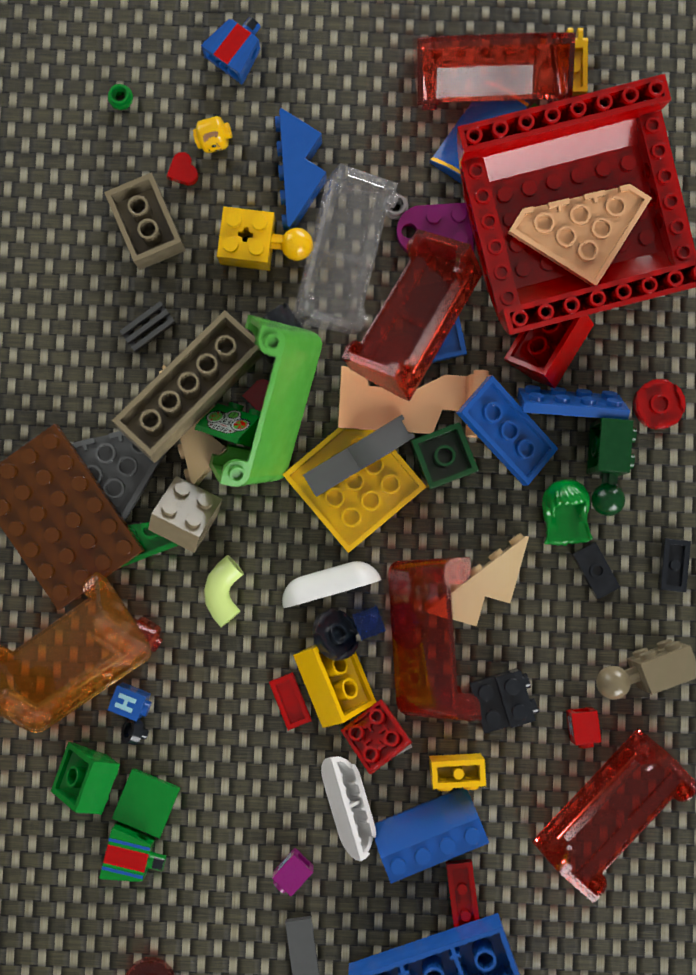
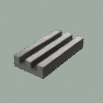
[119,301,176,352]

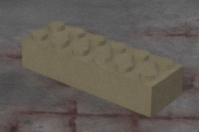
[112,310,263,463]

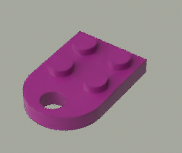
[396,203,474,258]

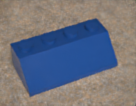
[374,788,489,883]

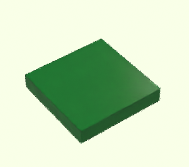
[111,768,181,839]

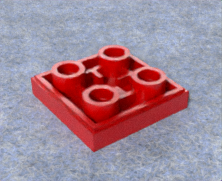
[340,699,413,774]

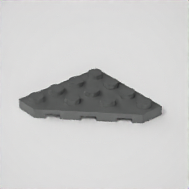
[72,431,169,521]

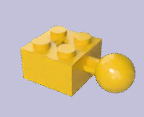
[217,206,313,271]

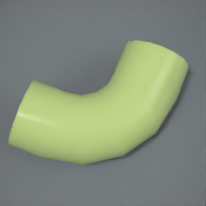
[204,555,244,627]

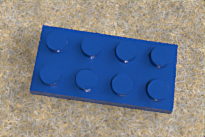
[456,375,558,486]
[517,385,630,420]

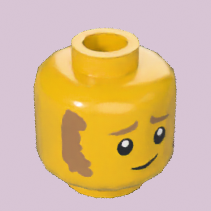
[193,116,232,153]

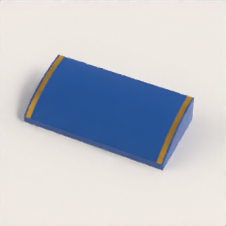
[430,82,530,185]

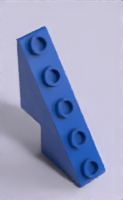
[275,108,327,230]

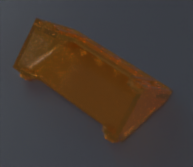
[0,571,151,733]

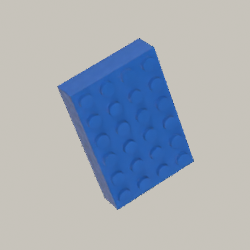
[348,913,520,975]

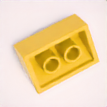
[293,644,376,728]

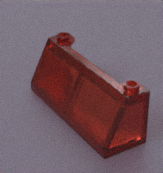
[342,229,483,401]
[532,729,696,904]

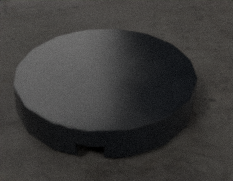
[312,609,359,661]

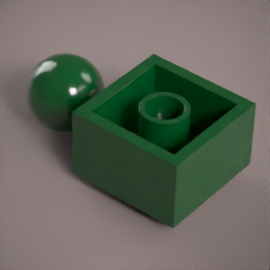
[586,418,637,516]

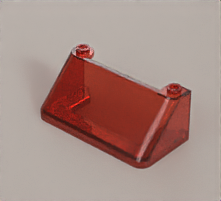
[412,32,576,110]
[388,556,481,721]

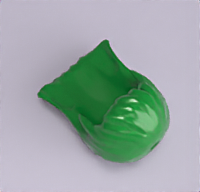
[542,480,593,546]

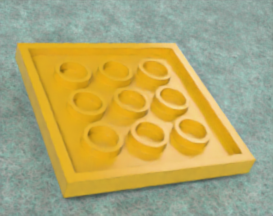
[283,428,426,553]

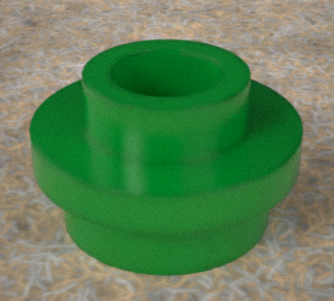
[108,84,133,110]

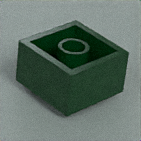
[410,422,479,491]

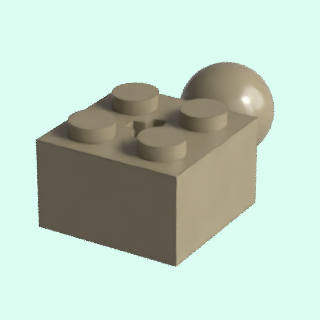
[596,639,696,700]

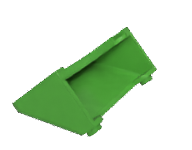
[209,315,322,486]

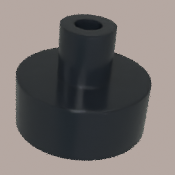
[121,719,149,745]

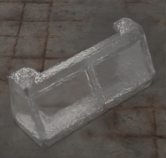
[293,164,398,335]

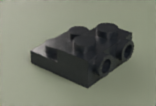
[469,668,539,734]

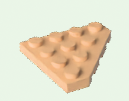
[508,184,652,286]

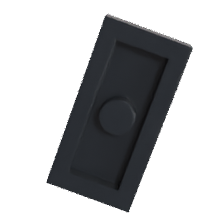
[658,538,691,592]

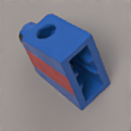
[201,17,261,84]

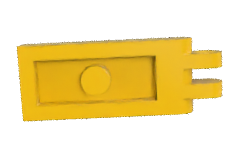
[560,28,588,96]

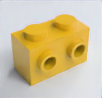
[429,753,486,791]

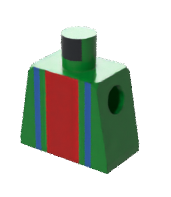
[99,822,167,882]

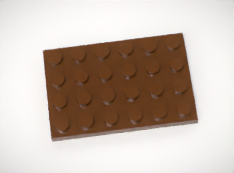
[0,424,145,610]

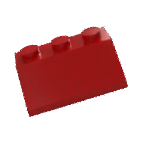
[504,315,594,388]

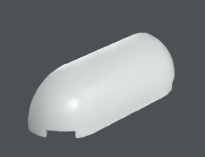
[282,561,381,608]
[321,756,376,861]

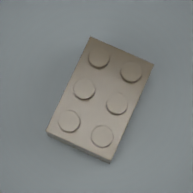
[104,172,186,270]

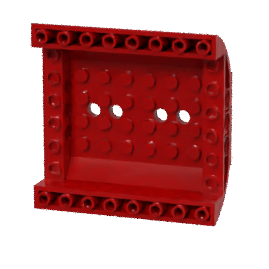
[457,74,696,335]

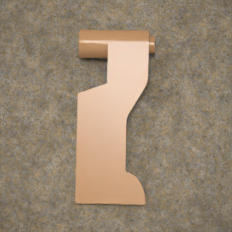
[337,366,492,438]

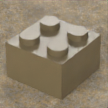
[148,476,222,553]

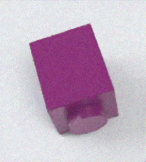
[272,848,314,896]

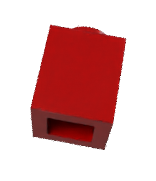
[566,707,602,749]

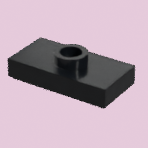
[572,542,620,599]

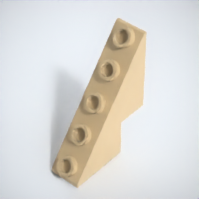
[159,365,226,486]
[427,533,529,626]

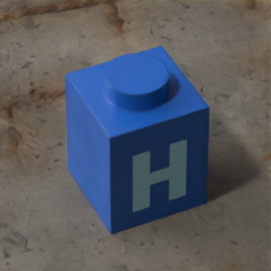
[107,682,152,721]

